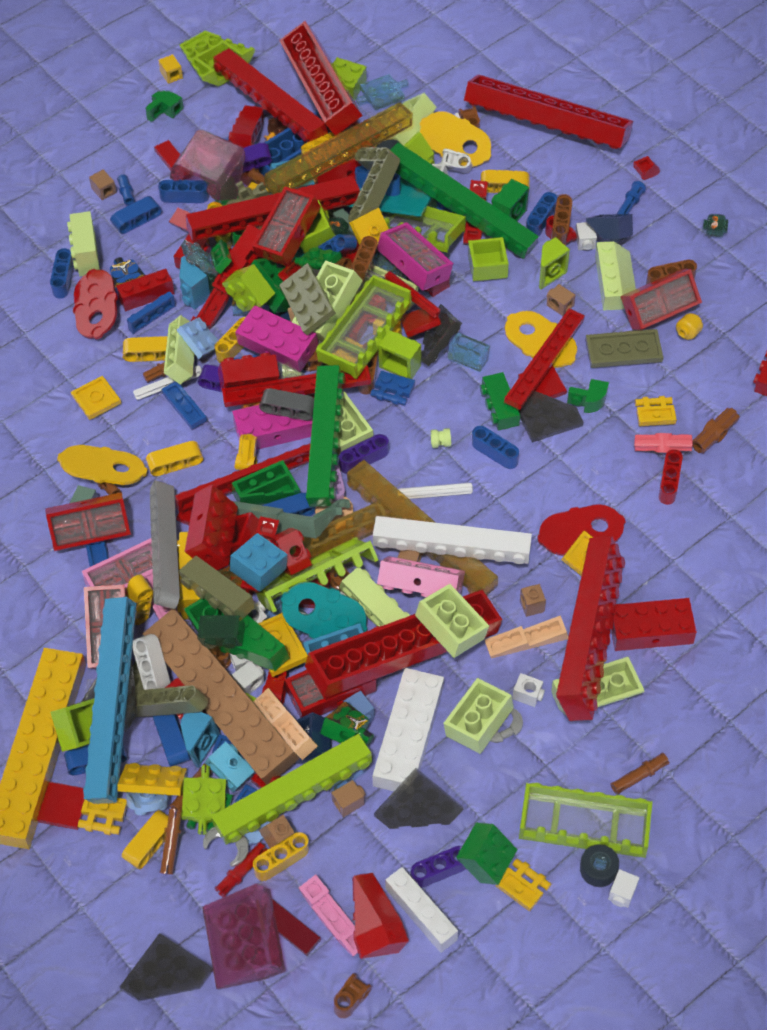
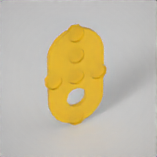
[420,111,491,168]
[505,311,577,368]
[57,445,147,485]

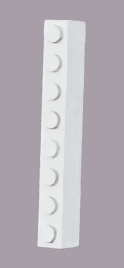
[373,516,532,564]

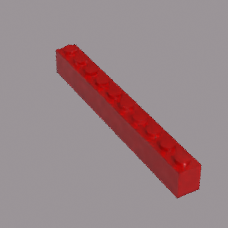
[213,48,328,142]
[186,176,360,242]

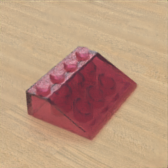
[202,883,286,990]

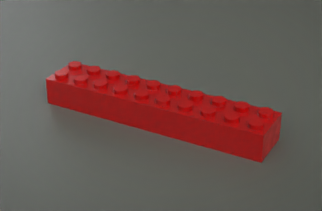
[279,21,363,136]
[464,74,634,149]
[556,536,625,721]
[305,590,503,698]

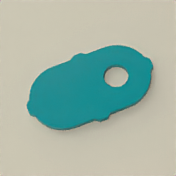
[281,582,367,639]

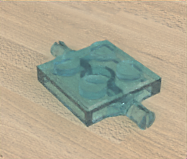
[356,74,409,110]
[181,240,218,276]

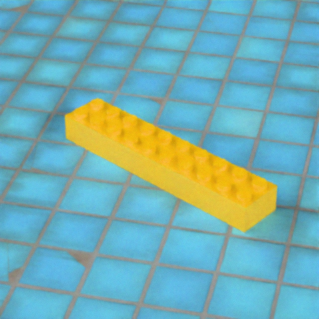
[0,648,86,850]

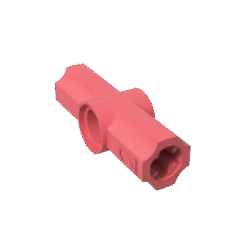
[635,433,693,453]

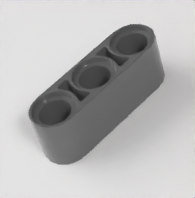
[259,388,314,420]

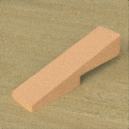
[485,615,568,659]
[253,688,318,760]

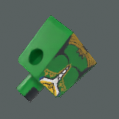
[320,701,374,745]

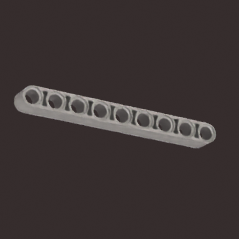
[150,480,180,609]

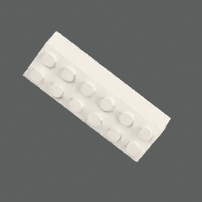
[372,668,444,796]

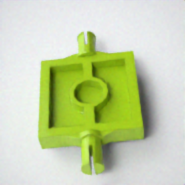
[182,765,226,835]

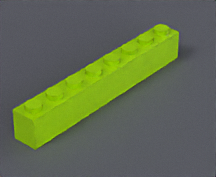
[211,734,372,845]

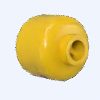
[676,313,703,340]

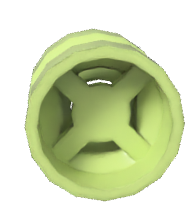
[431,428,451,448]

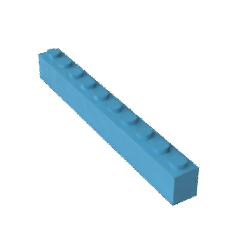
[83,597,136,804]

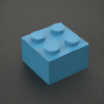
[230,533,287,592]

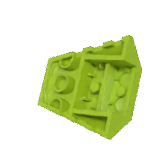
[179,30,255,86]

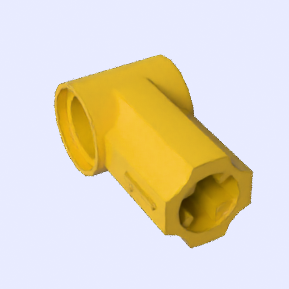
[235,434,257,470]

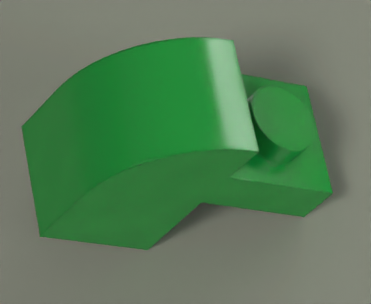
[145,91,184,122]
[567,379,609,413]

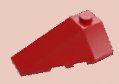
[352,873,409,959]

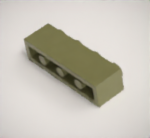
[179,556,255,623]

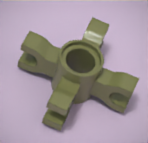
[227,181,270,205]

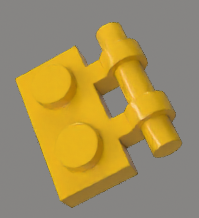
[635,396,677,426]
[78,798,127,835]
[495,858,552,912]

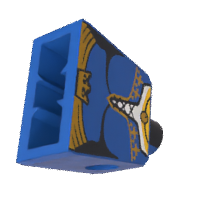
[110,257,145,299]

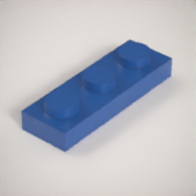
[127,291,175,334]
[161,381,207,430]

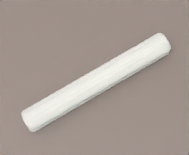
[133,366,202,400]
[398,483,473,500]

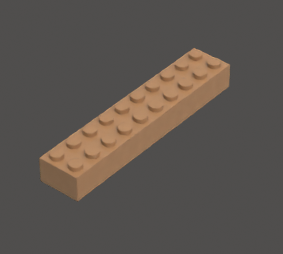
[142,609,299,785]

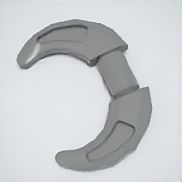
[490,709,523,743]
[203,827,249,867]

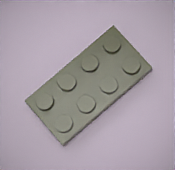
[280,263,336,335]
[585,329,664,368]

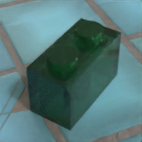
[197,615,245,648]

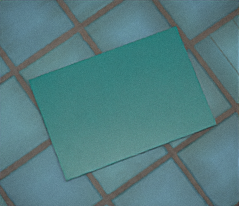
[346,178,432,217]

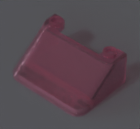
[170,130,245,201]

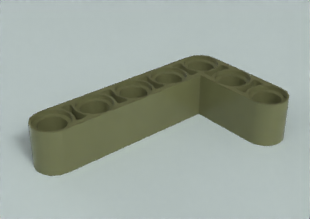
[348,147,400,222]
[126,661,208,717]

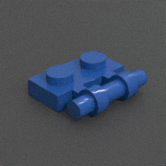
[370,371,415,405]

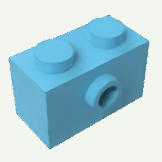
[204,741,255,793]

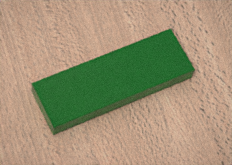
[210,239,232,274]

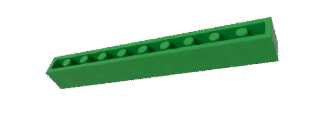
[390,142,539,259]

